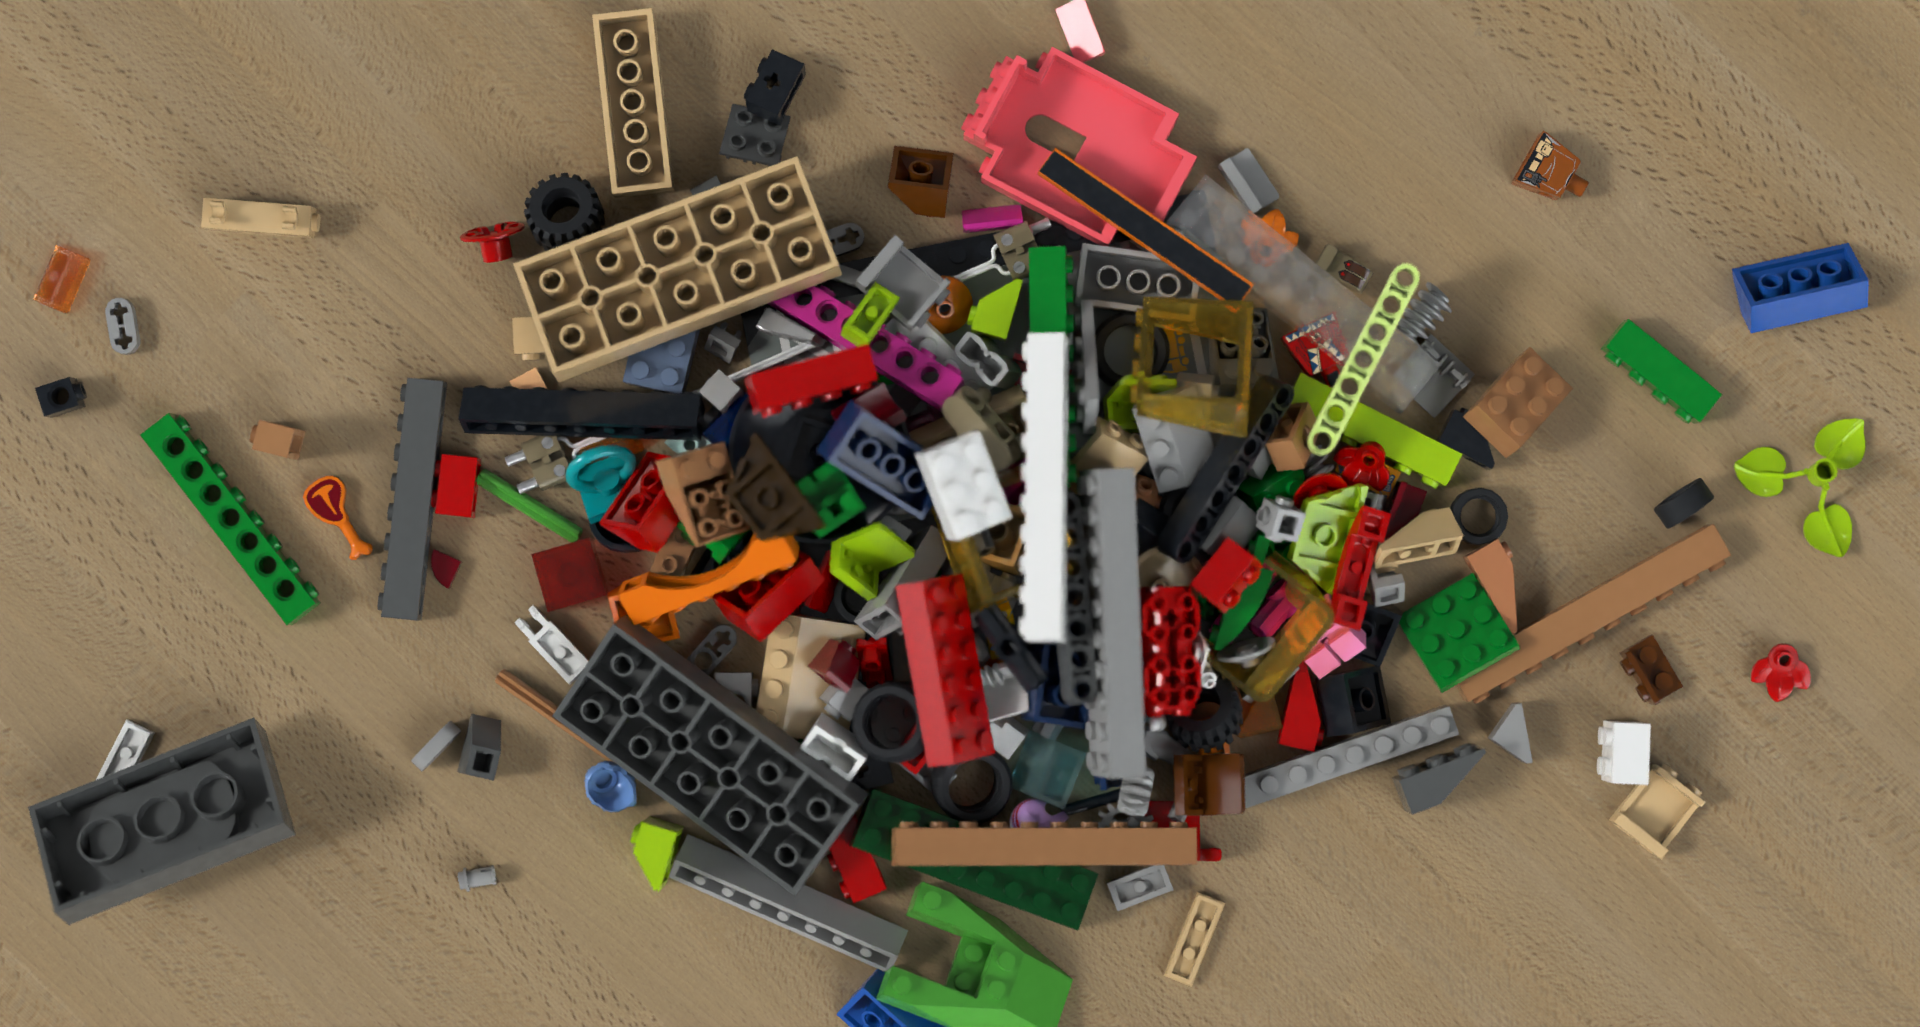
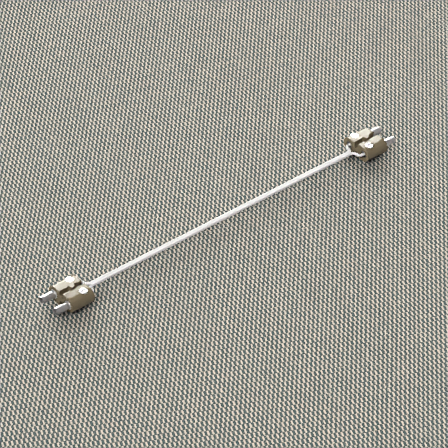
[505,217,1060,494]

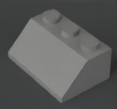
[1132,383,1215,493]

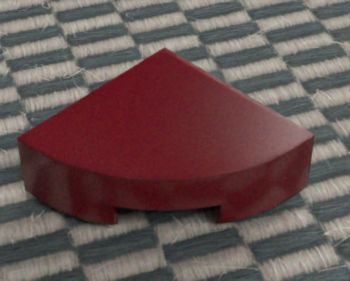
[431,549,462,589]

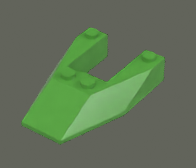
[876,881,1073,1027]

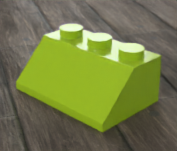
[630,816,684,891]

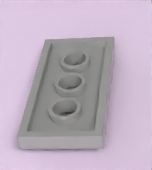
[1071,300,1099,434]

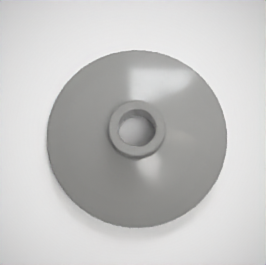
[1216,637,1276,668]

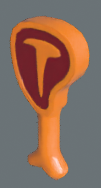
[303,475,373,560]

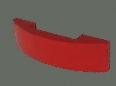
[1331,505,1391,631]

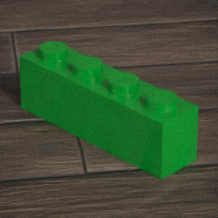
[1601,319,1723,424]

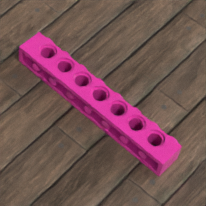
[767,285,965,412]

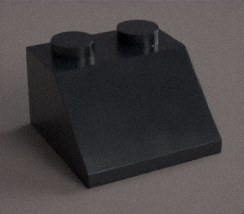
[1315,666,1391,737]

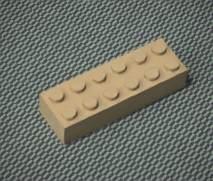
[592,8,675,198]

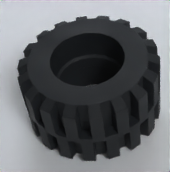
[524,173,605,251]
[1165,671,1244,753]

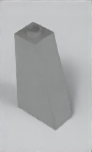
[854,525,954,640]

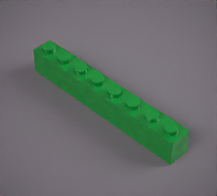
[1029,246,1077,491]

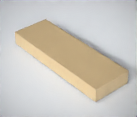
[1163,891,1225,987]

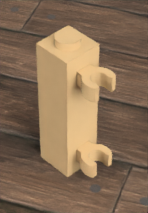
[201,198,321,239]

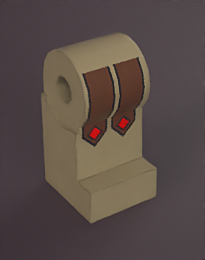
[1312,243,1374,294]

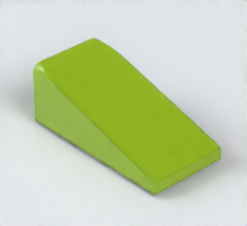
[841,282,900,346]

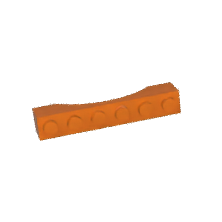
[618,533,800,626]

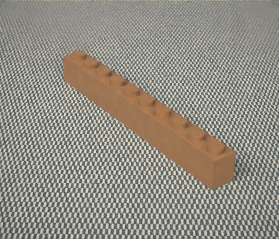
[1456,524,1731,704]
[892,822,1197,866]

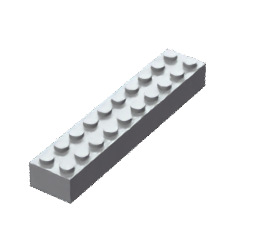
[1076,468,1146,779]

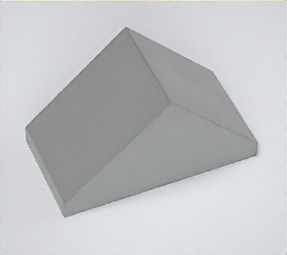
[1488,702,1533,764]

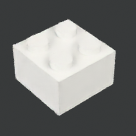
[1597,720,1651,785]

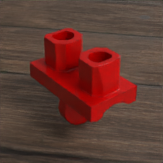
[856,637,893,689]

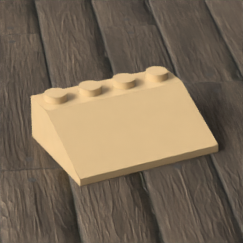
[756,613,866,739]

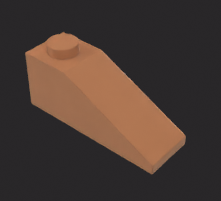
[1463,539,1517,635]

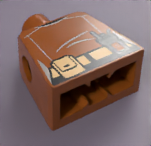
[1511,131,1589,200]

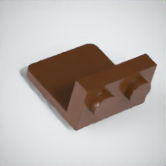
[1173,753,1245,816]

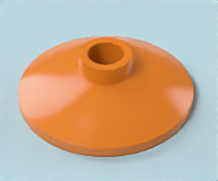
[928,276,973,334]

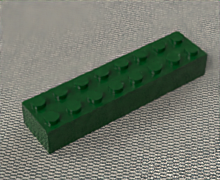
[849,789,1099,931]

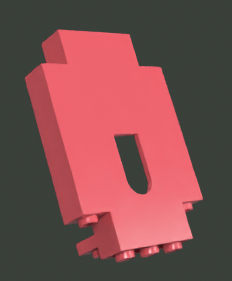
[961,47,1197,247]

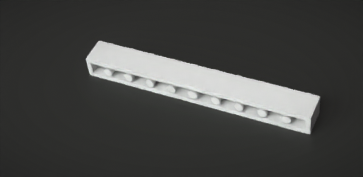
[1019,333,1069,643]

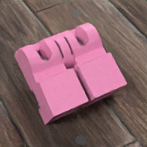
[1286,593,1366,679]

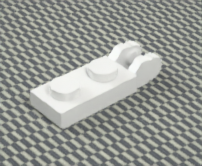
[515,605,589,685]

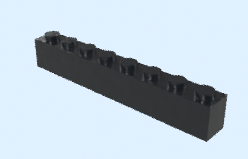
[459,385,705,441]

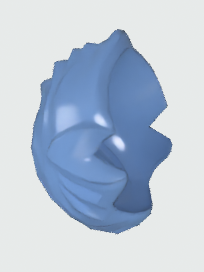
[584,761,637,813]

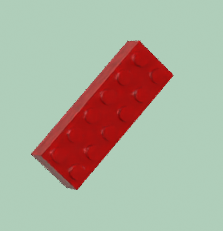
[895,573,995,767]

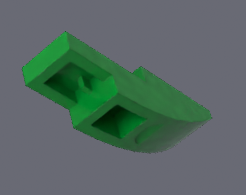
[1209,535,1274,651]

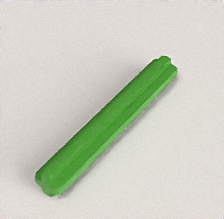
[476,469,583,543]

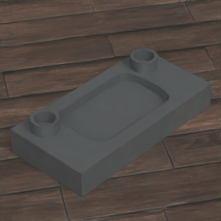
[28,718,296,925]

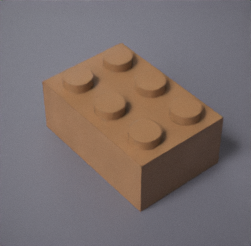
[1463,347,1573,458]

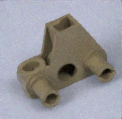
[942,386,1025,473]

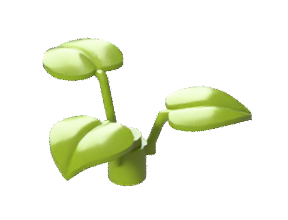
[1734,419,1866,557]

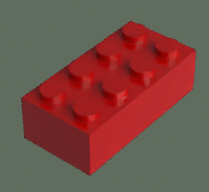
[744,344,878,418]

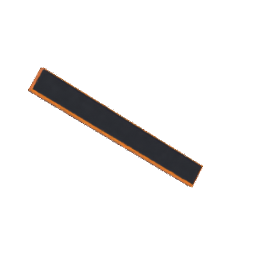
[1038,148,1254,311]

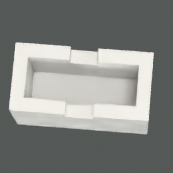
[800,713,868,782]

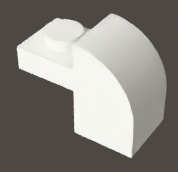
[990,716,1029,759]

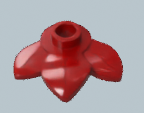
[1333,441,1390,491]
[1751,643,1811,702]

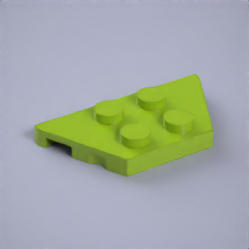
[1287,483,1369,596]

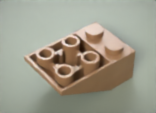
[656,441,750,547]

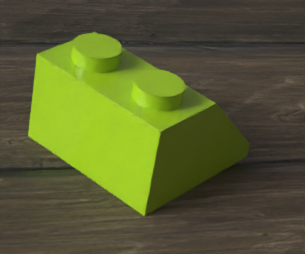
[967,279,1023,342]

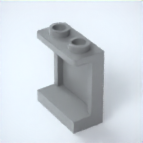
[855,235,951,332]

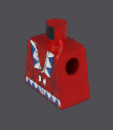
[1280,311,1348,387]

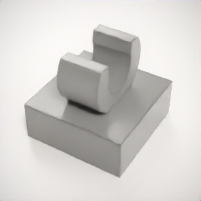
[704,322,742,364]

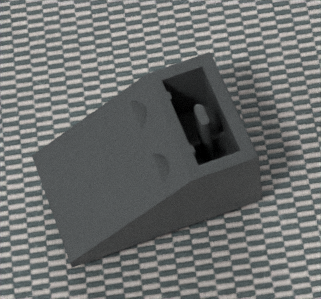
[1208,308,1279,404]
[1392,743,1486,815]

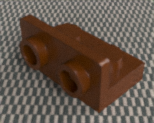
[1620,635,1683,705]

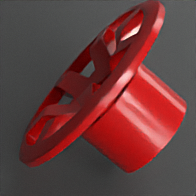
[460,221,525,263]

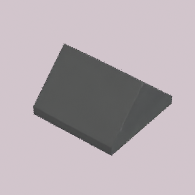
[1200,495,1259,557]

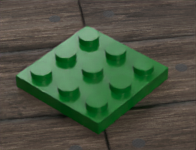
[1398,573,1520,693]

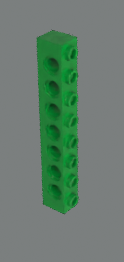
[140,413,320,625]

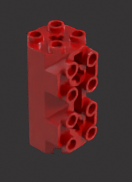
[1139,586,1202,717]

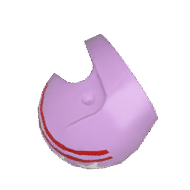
[1010,798,1069,828]

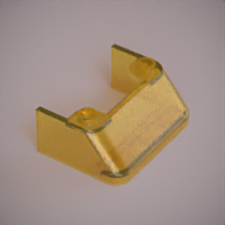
[1204,551,1335,702]

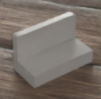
[1218,148,1279,217]

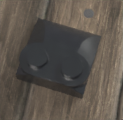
[1354,593,1403,667]

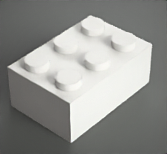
[915,431,1012,541]

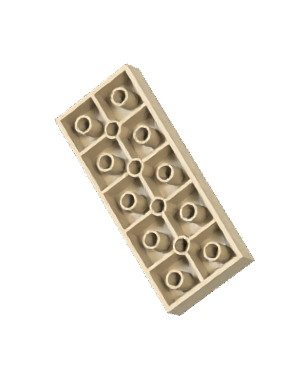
[513,156,842,382]

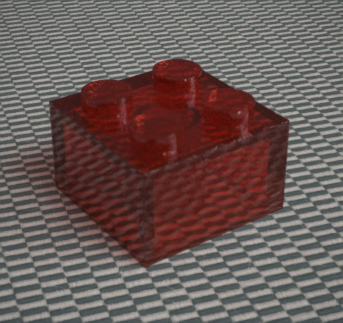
[531,537,608,612]

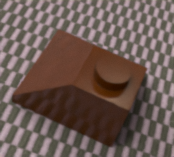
[888,146,954,218]

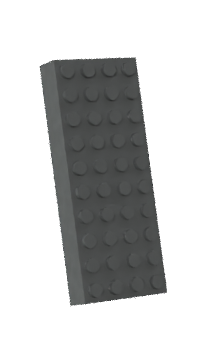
[552,614,869,896]

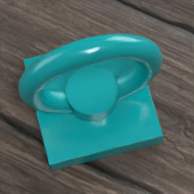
[566,445,637,524]

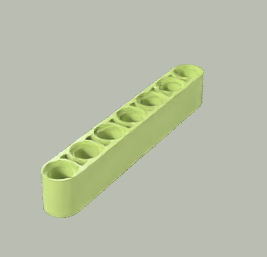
[1307,263,1420,456]

